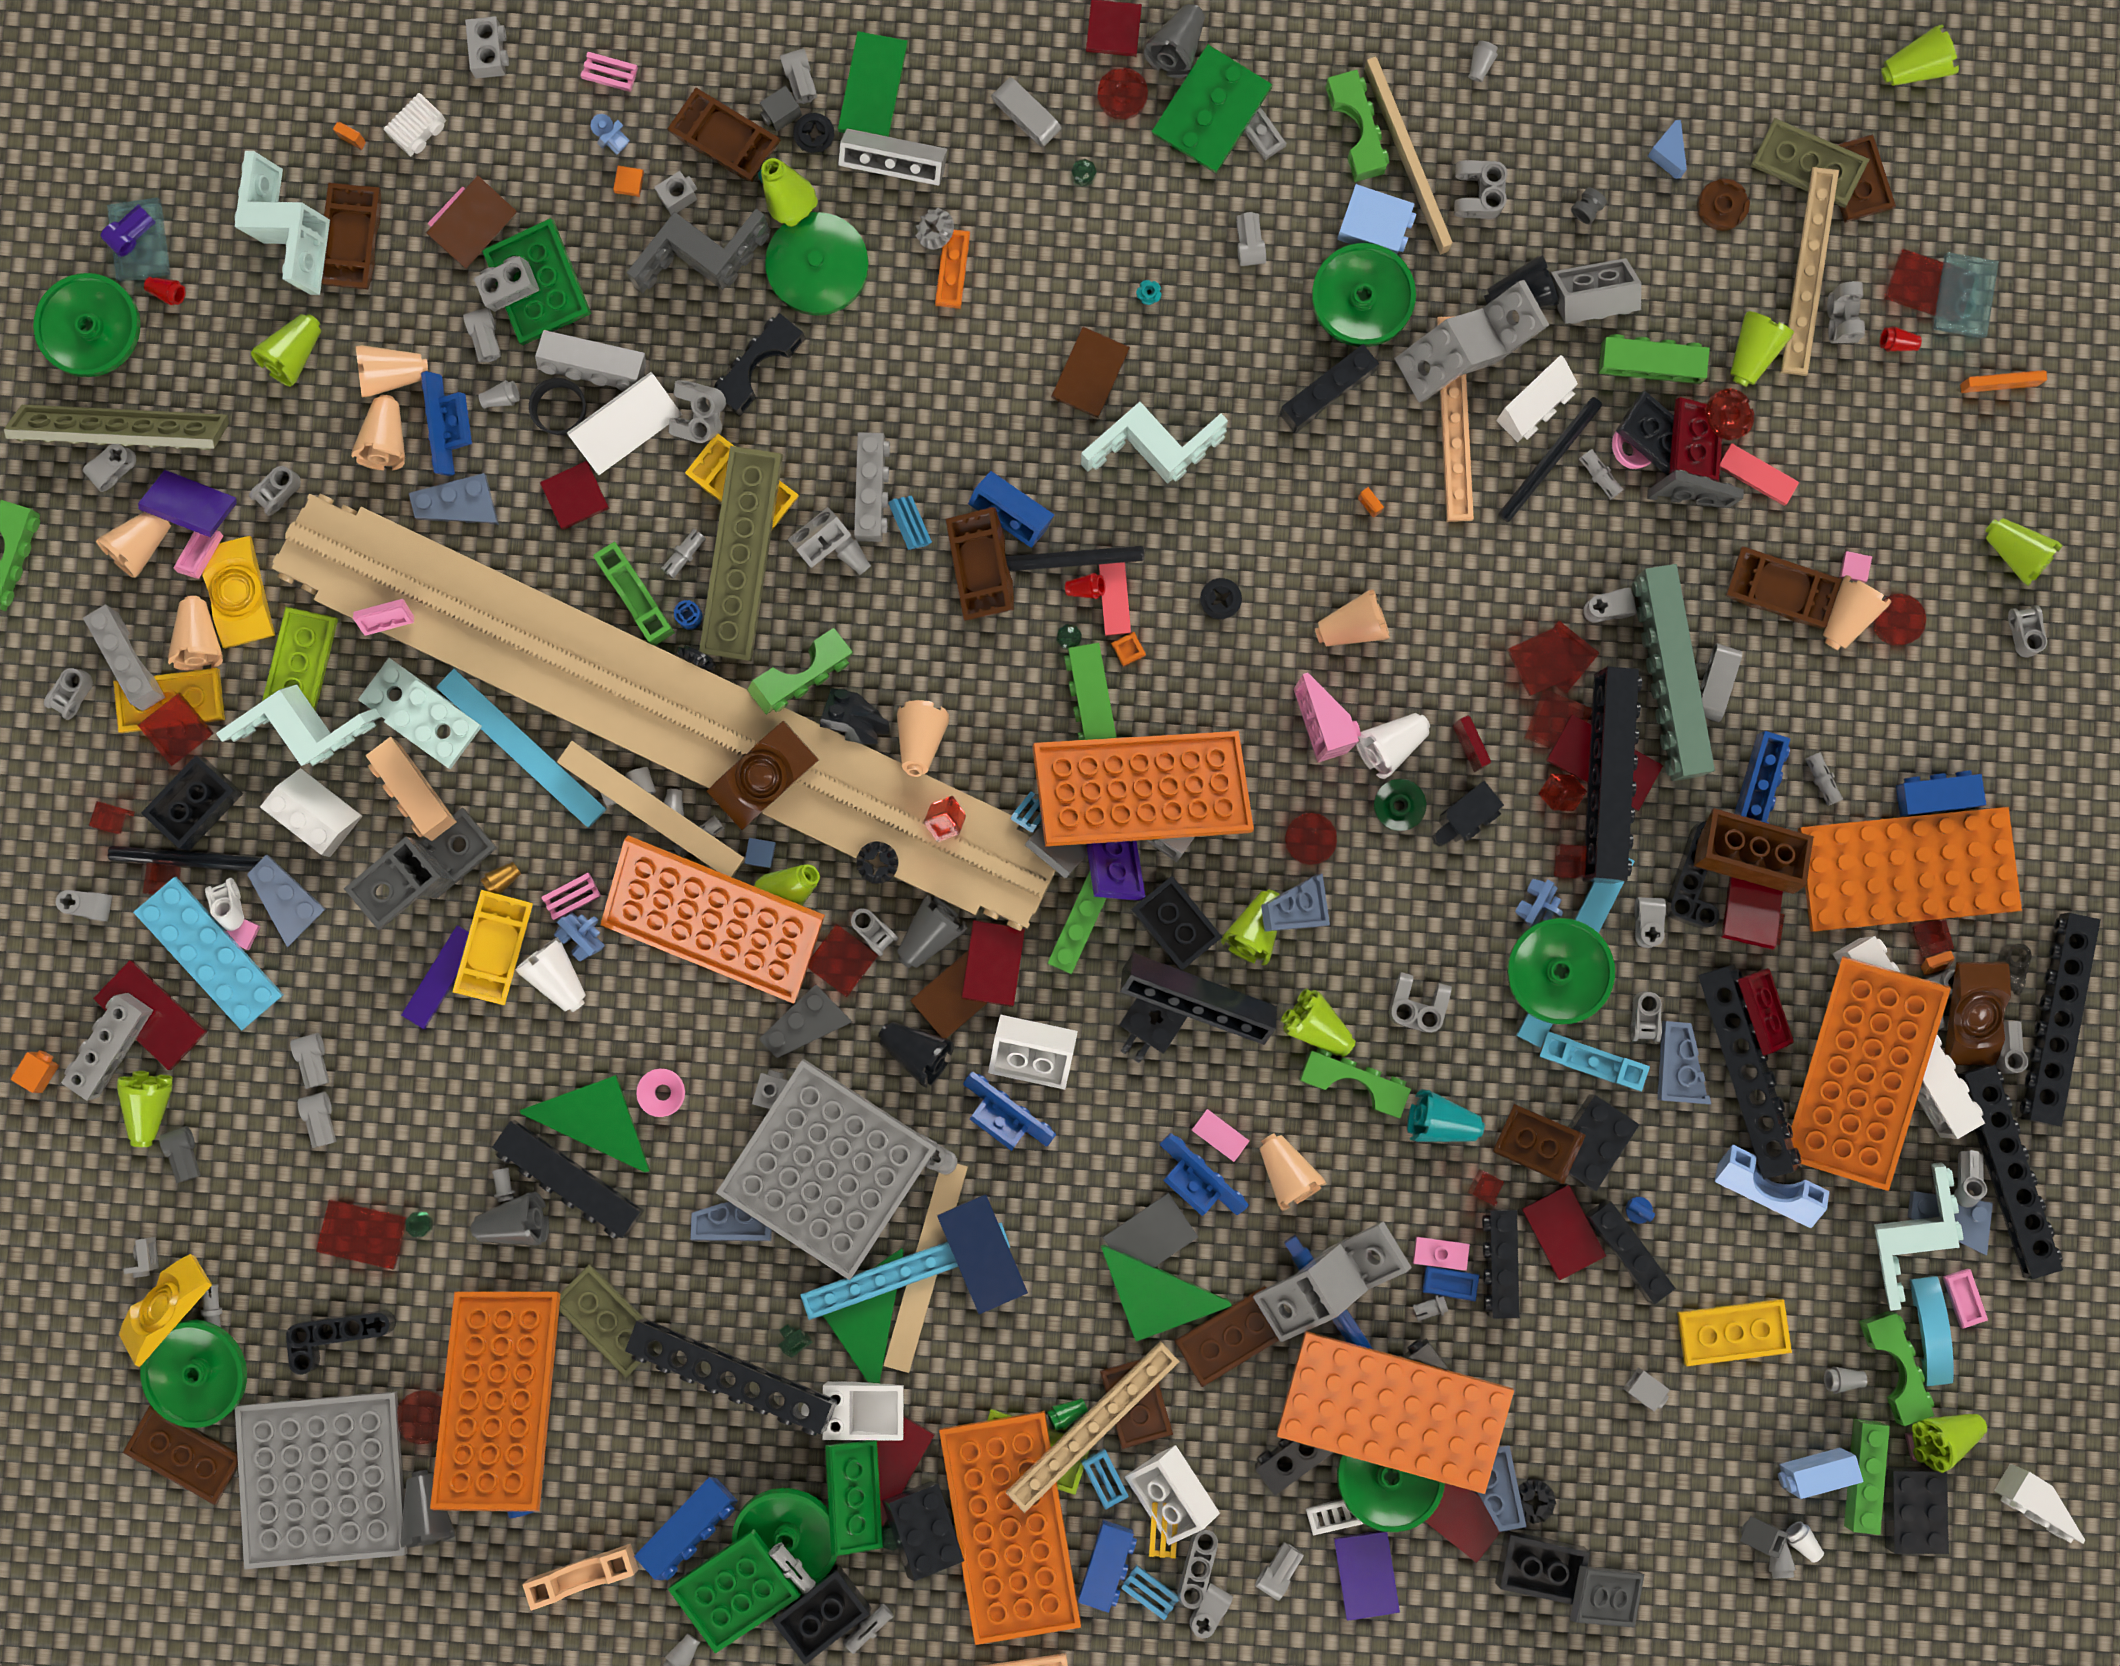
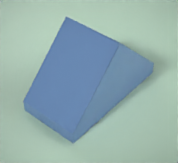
[1648,120,1687,179]

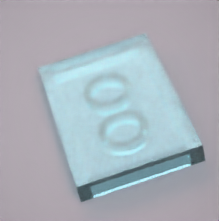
[107,197,170,282]
[1933,252,1999,338]

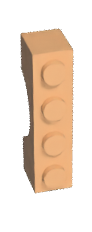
[523,1543,639,1611]

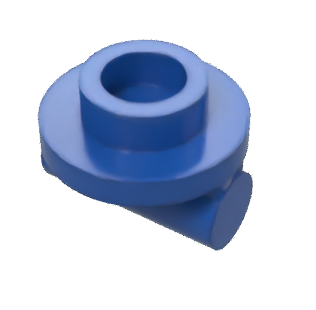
[1625,1197,1655,1224]

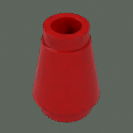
[144,277,186,306]
[1879,326,1922,352]
[1065,573,1106,599]

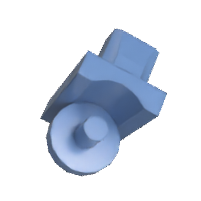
[590,114,630,155]
[1515,879,1563,927]
[554,912,605,961]

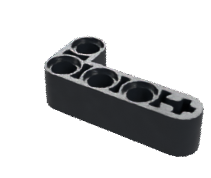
[1666,821,1720,929]
[286,1310,396,1375]

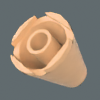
[356,345,428,397]
[351,395,405,470]
[96,512,171,578]
[1823,575,1892,650]
[1315,589,1390,647]
[168,596,223,671]
[897,700,949,777]
[1260,1133,1327,1211]

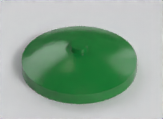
[765,212,869,316]
[1312,243,1416,347]
[33,273,141,377]
[1507,918,1615,1025]
[140,1320,247,1428]
[1337,1454,1445,1532]
[732,1488,837,1590]

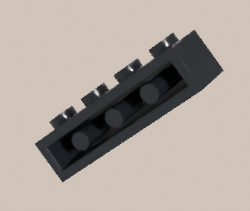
[1482,1209,1520,1319]

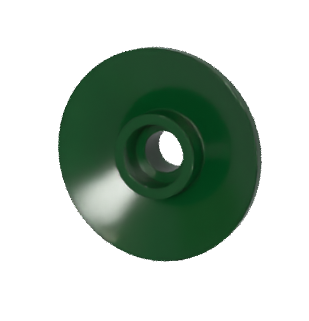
[1374,779,1427,831]

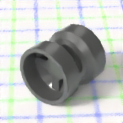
[1571,187,1607,224]

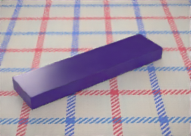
[401,925,469,1029]

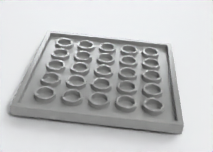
[716,1059,937,1280]
[235,1391,408,1569]

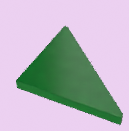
[520,1075,650,1173]
[1101,1244,1232,1341]
[823,1248,904,1383]

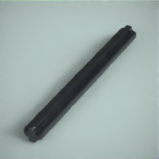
[1498,397,1603,522]
[1005,546,1145,572]
[108,846,262,871]

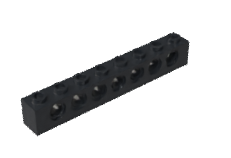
[2020,913,2101,1127]
[1698,964,1801,1179]
[1957,1065,2063,1280]
[625,1318,838,1436]
[1255,1338,1448,1496]

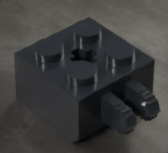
[1431,781,1504,847]
[1119,998,1187,1063]

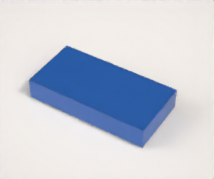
[1422,1265,1479,1301]

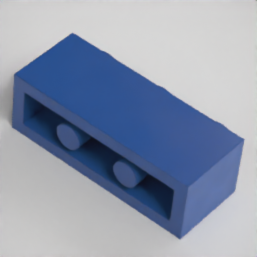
[968,471,1054,548]
[1896,770,1986,817]
[1078,1520,1137,1613]

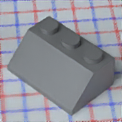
[1551,258,1641,324]

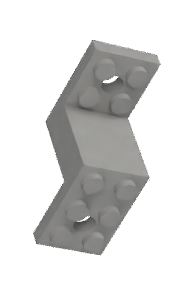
[1394,280,1549,403]
[1253,1221,1412,1342]

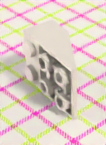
[1994,1464,2085,1543]

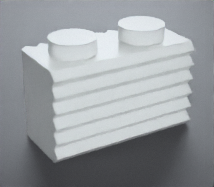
[384,93,446,157]

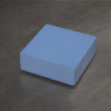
[744,838,776,868]

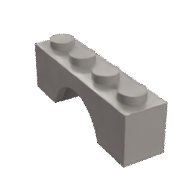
[83,604,166,711]

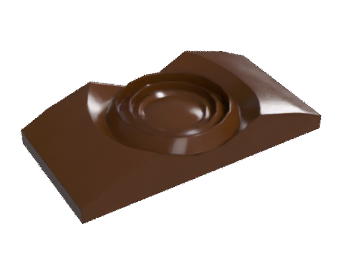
[667,88,781,182]
[321,183,381,290]
[946,507,1014,621]
[1725,546,1842,629]
[707,721,819,830]
[1944,962,2011,1065]

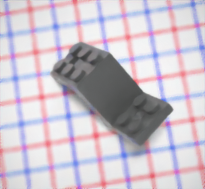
[626,209,770,294]
[344,808,497,930]

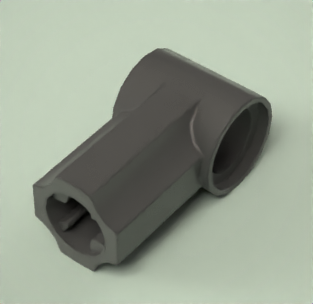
[159,1126,201,1183]

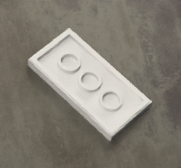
[567,372,682,475]

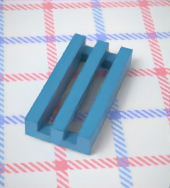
[888,496,932,550]
[1010,792,1042,833]
[1081,1448,1129,1510]
[1121,1564,1179,1620]

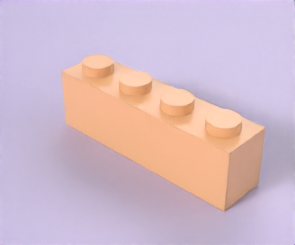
[366,737,457,841]

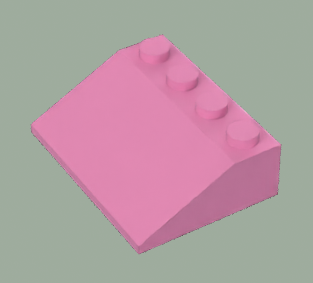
[1294,673,1361,763]

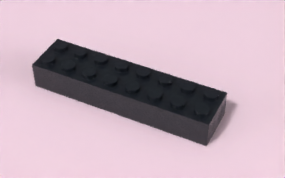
[1582,666,1642,884]

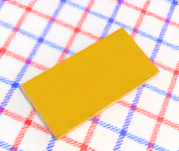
[113,668,225,733]
[1677,1299,1792,1366]

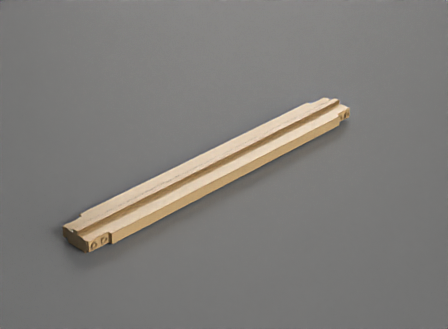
[272,494,1056,931]

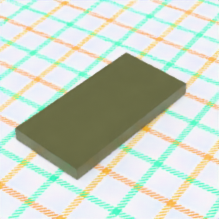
[1751,118,1870,208]
[559,1264,660,1378]

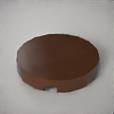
[1697,178,1750,231]

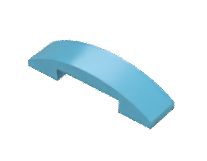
[1539,1031,1650,1092]
[1910,1276,1954,1386]

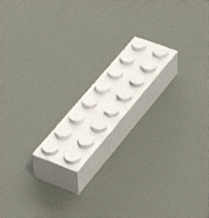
[1833,936,1985,1139]

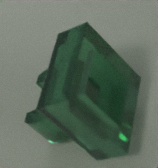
[778,1324,812,1358]

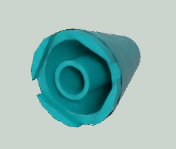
[1407,1089,1485,1142]

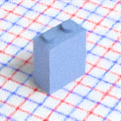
[1337,184,1416,254]
[1778,1448,1863,1499]

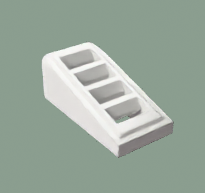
[1306,1498,1363,1536]

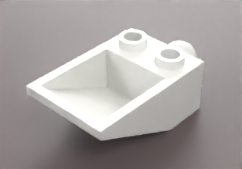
[801,1381,904,1440]

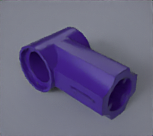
[100,204,156,257]

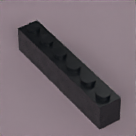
[1120,953,1277,1045]
[492,1120,645,1239]

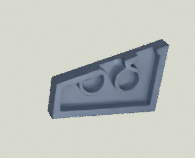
[409,473,499,525]
[247,855,326,947]
[1261,874,1330,932]
[1657,1021,1711,1104]
[1908,1191,1993,1256]
[691,1202,772,1241]
[1477,1446,1526,1532]

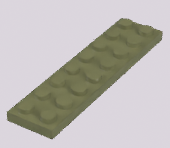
[4,405,229,450]
[699,446,783,661]

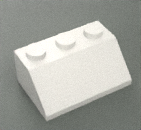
[1496,355,1578,442]
[260,768,362,857]
[988,1015,1078,1090]
[1125,1445,1220,1545]

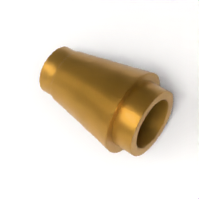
[480,861,521,895]

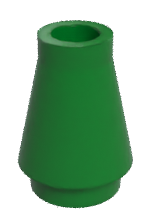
[1047,1398,1088,1431]

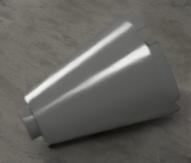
[1144,4,1205,78]
[897,894,968,968]
[471,1192,549,1246]
[400,1470,456,1548]

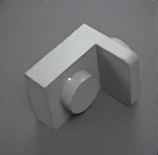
[123,1237,159,1278]

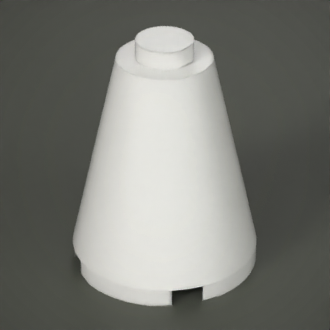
[1356,713,1430,779]
[515,937,586,1012]

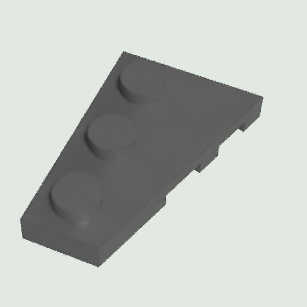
[1647,470,1744,508]
[759,984,852,1058]

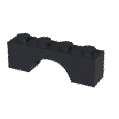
[714,313,806,417]
[1279,344,1379,434]
[1585,1200,1676,1305]

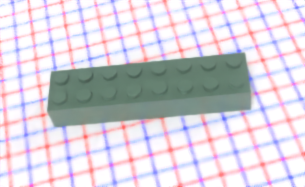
[1632,564,1715,781]

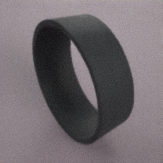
[529,378,586,435]

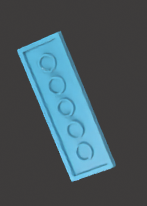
[133,877,284,1031]

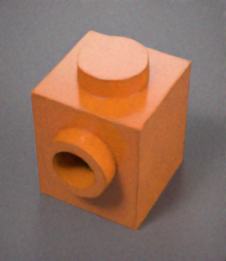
[10,1050,59,1093]

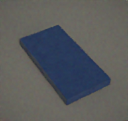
[937,1194,1028,1314]

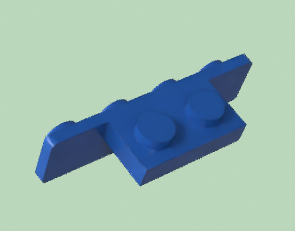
[421,371,472,476]
[963,1072,1056,1151]
[1160,1133,1249,1216]

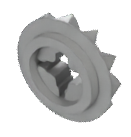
[916,208,954,249]

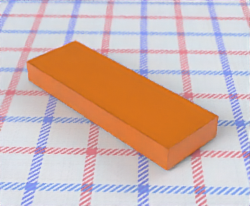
[935,230,970,309]
[1960,370,2047,393]

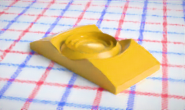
[685,434,799,530]
[202,536,275,649]
[453,890,533,1005]
[119,1254,212,1367]

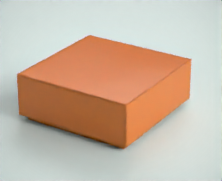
[333,122,366,150]
[613,166,644,197]
[1358,487,1384,517]
[1111,632,1146,667]
[1921,950,1955,976]

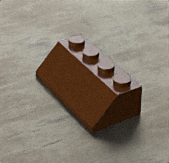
[1694,808,1814,894]

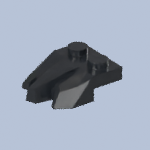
[820,688,889,744]

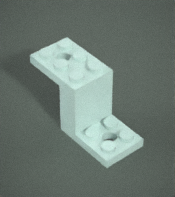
[235,151,330,295]
[1081,402,1228,484]
[358,658,482,769]
[216,685,381,766]
[1874,1162,1963,1311]

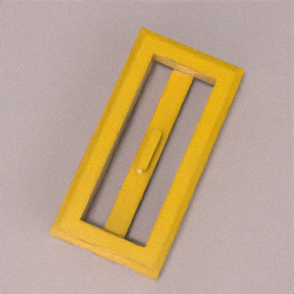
[1149,1502,1178,1559]

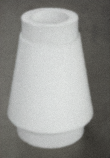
[1786,1522,1824,1563]

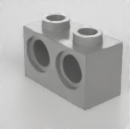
[465,16,509,79]
[474,256,540,312]
[787,507,852,568]

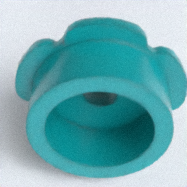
[1136,280,1162,305]

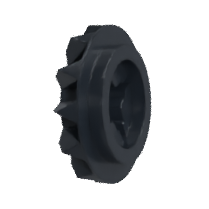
[793,113,835,155]
[1200,578,1242,620]
[675,645,716,671]
[856,841,899,884]
[1518,1480,1556,1524]

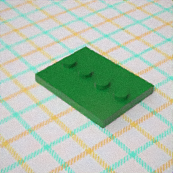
[1152,44,1273,174]
[482,218,592,346]
[668,1529,801,1654]

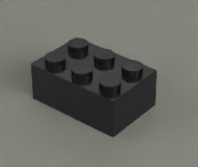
[141,755,243,851]
[1131,876,1222,971]
[1568,1094,1640,1191]
[1884,1466,1949,1554]
[882,1481,964,1581]
[1495,1530,1590,1605]
[772,1565,872,1665]

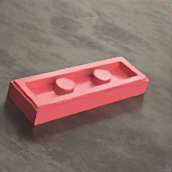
[1720,444,1799,506]
[1099,563,1131,636]

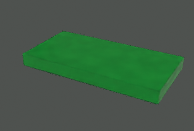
[838,31,908,137]
[825,1440,883,1556]

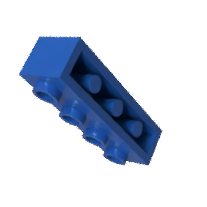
[1734,731,1790,824]
[634,1477,738,1580]

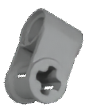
[83,444,136,492]
[249,466,301,516]
[1583,588,1637,623]
[2008,605,2047,658]
[44,668,93,720]
[56,890,113,922]
[1634,897,1666,949]
[851,909,899,957]
[1630,991,1662,1042]
[917,1132,957,1175]
[1189,1582,1233,1639]

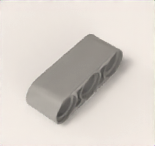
[991,77,1062,147]
[1700,643,1742,722]
[1177,1529,1218,1609]

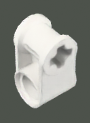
[205,878,244,931]

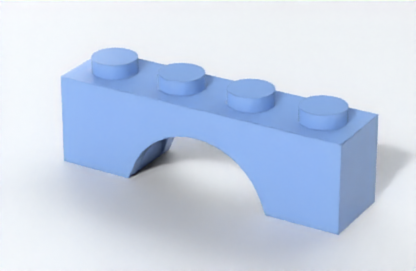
[1715,1145,1829,1228]

